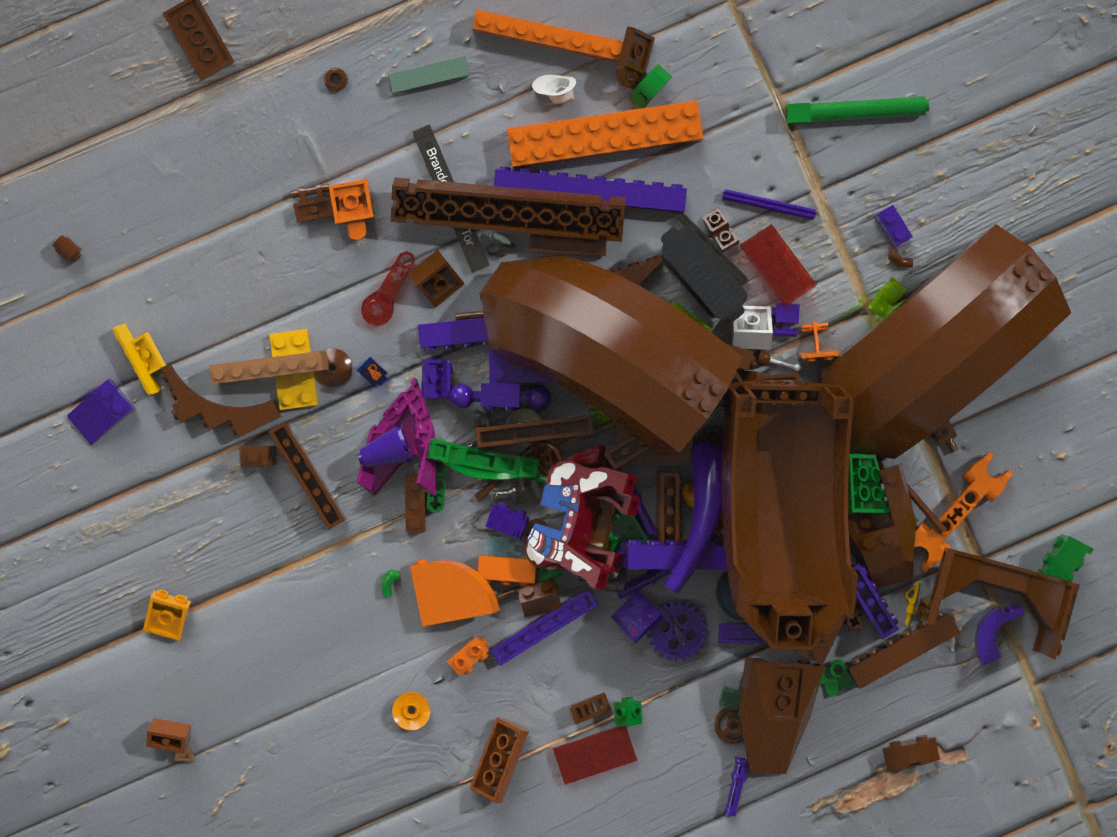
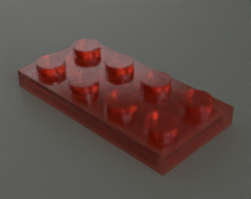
[740,224,817,307]
[553,726,637,785]

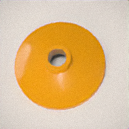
[392,692,431,730]

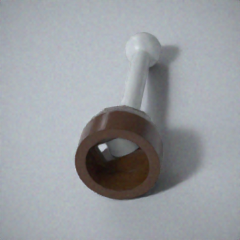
[755,349,802,372]

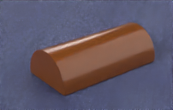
[469,717,529,804]

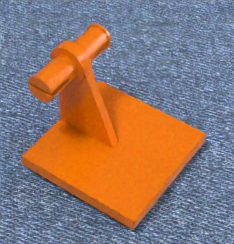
[797,322,840,362]

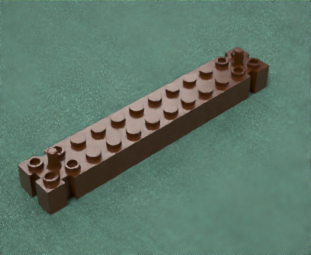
[391,177,626,242]

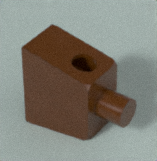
[239,446,276,466]

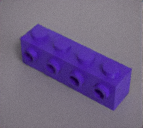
[851,563,899,639]

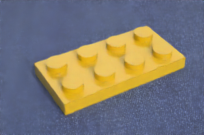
[269,329,318,410]

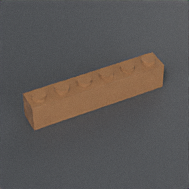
[209,350,329,384]

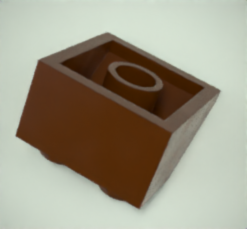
[408,250,465,308]

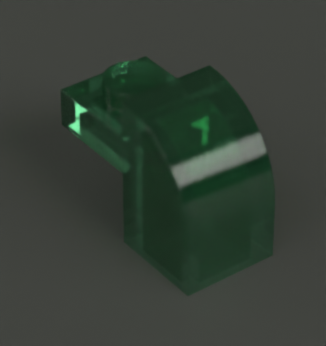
[718,671,744,709]

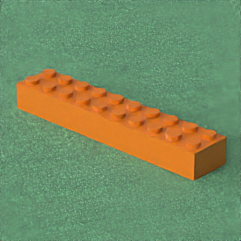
[507,100,703,169]

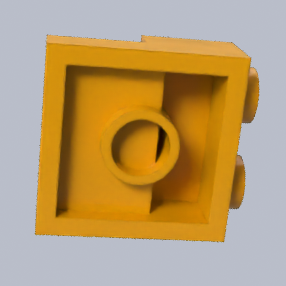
[143,590,191,641]

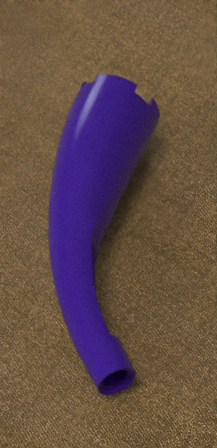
[664,441,722,594]

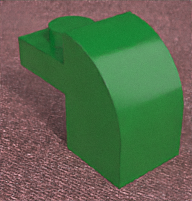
[629,64,673,109]

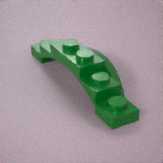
[427,439,539,480]

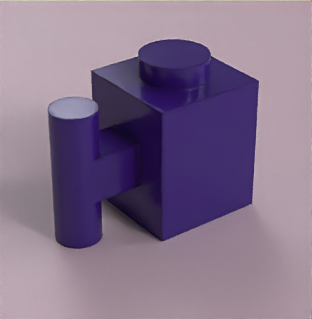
[771,303,800,337]

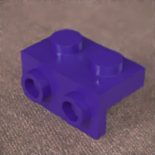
[421,359,453,398]

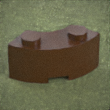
[883,735,940,771]

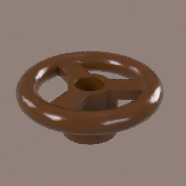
[533,441,564,475]
[714,706,744,744]

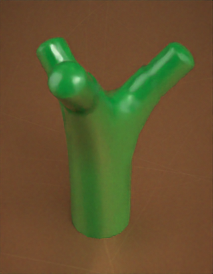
[608,532,623,552]

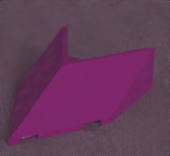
[356,377,436,495]

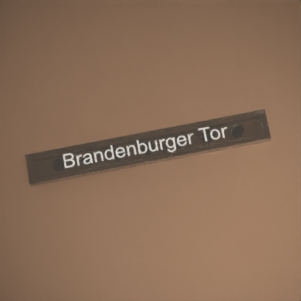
[412,124,490,273]

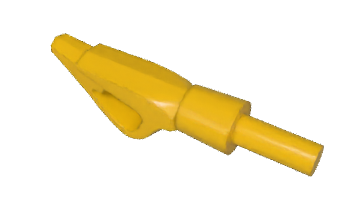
[905,581,921,626]

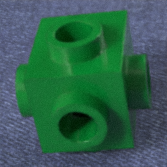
[614,697,642,726]

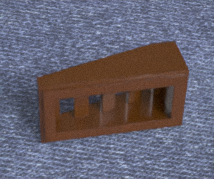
[569,692,611,724]

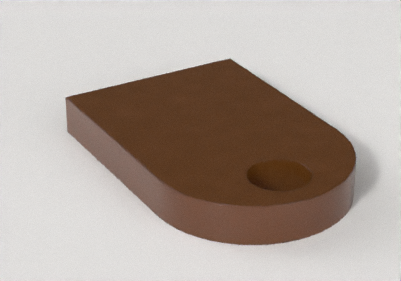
[616,26,655,89]

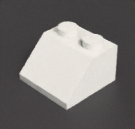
[732,306,773,350]

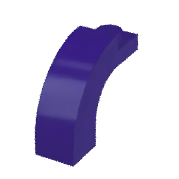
[974,604,1024,665]

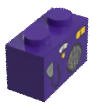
[874,205,913,248]

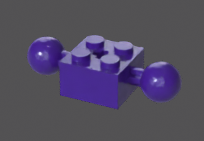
[450,383,551,411]

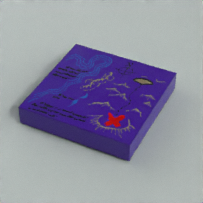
[611,591,663,643]

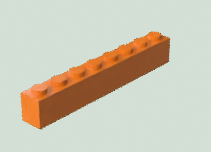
[472,9,623,63]

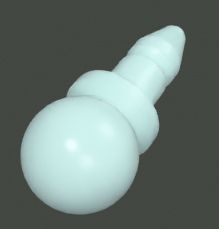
[480,230,511,245]

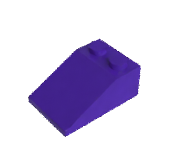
[67,379,136,445]

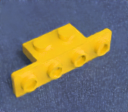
[113,323,166,396]

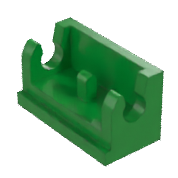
[613,512,648,543]

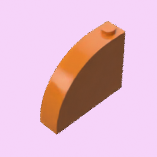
[410,558,500,627]

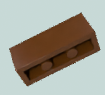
[405,474,426,532]

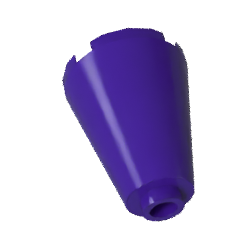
[357,425,413,467]

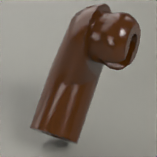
[888,248,913,268]

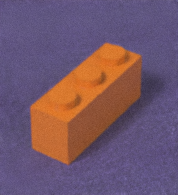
[478,555,536,586]

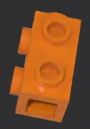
[447,635,489,676]

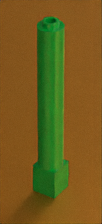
[785,96,929,125]

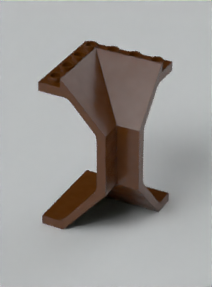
[915,547,1080,660]

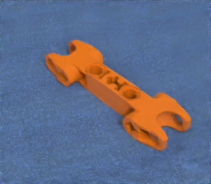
[914,452,1013,572]

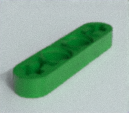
[426,438,447,513]

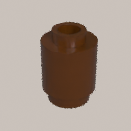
[52,235,82,263]

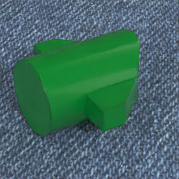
[540,568,564,585]

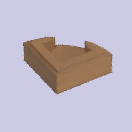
[174,746,194,762]

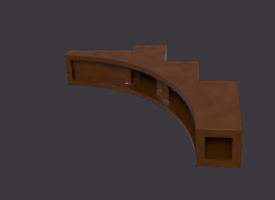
[161,364,282,437]

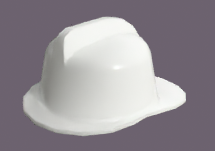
[532,75,576,104]

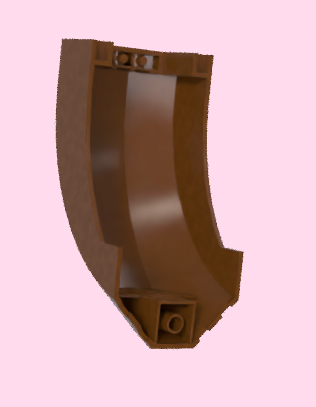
[820,224,1071,459]
[479,255,743,456]
[721,380,858,650]

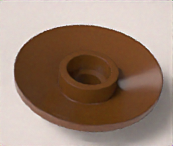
[314,348,352,387]

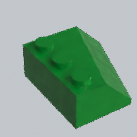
[848,454,891,515]
[1036,534,1094,582]

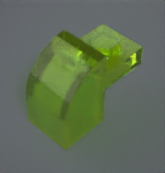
[868,277,906,319]

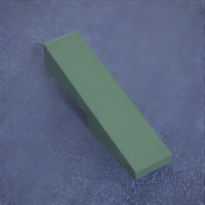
[388,56,470,94]

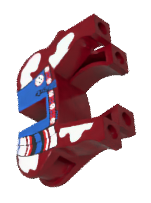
[525,445,641,590]

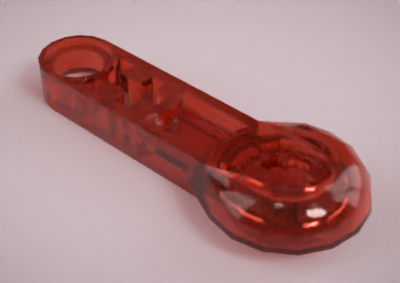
[361,251,415,326]

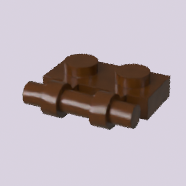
[291,183,334,223]

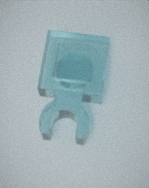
[488,536,522,557]

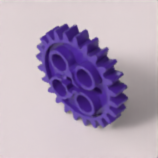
[647,599,709,662]

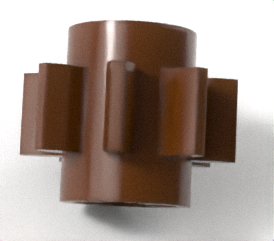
[842,609,865,633]

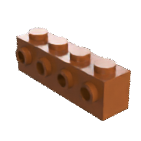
[656,472,682,544]

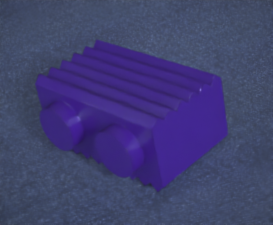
[485,502,529,539]

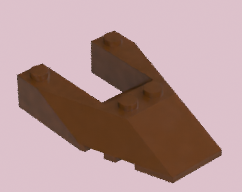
[848,463,916,588]

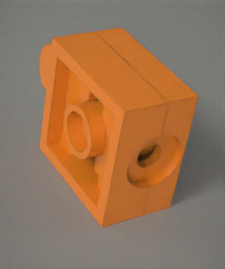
[329,179,375,241]

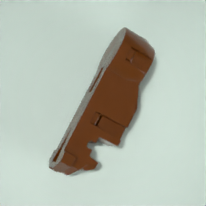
[587,502,615,551]

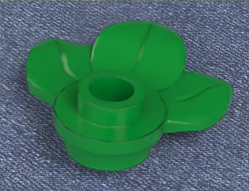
[820,659,853,697]

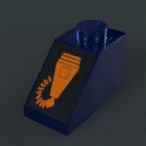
[357,357,389,387]

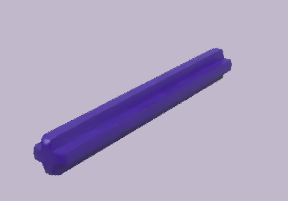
[722,189,816,220]

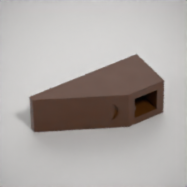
[609,255,663,285]

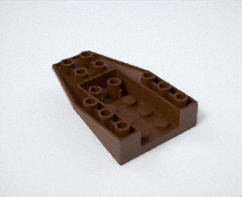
[739,657,825,774]

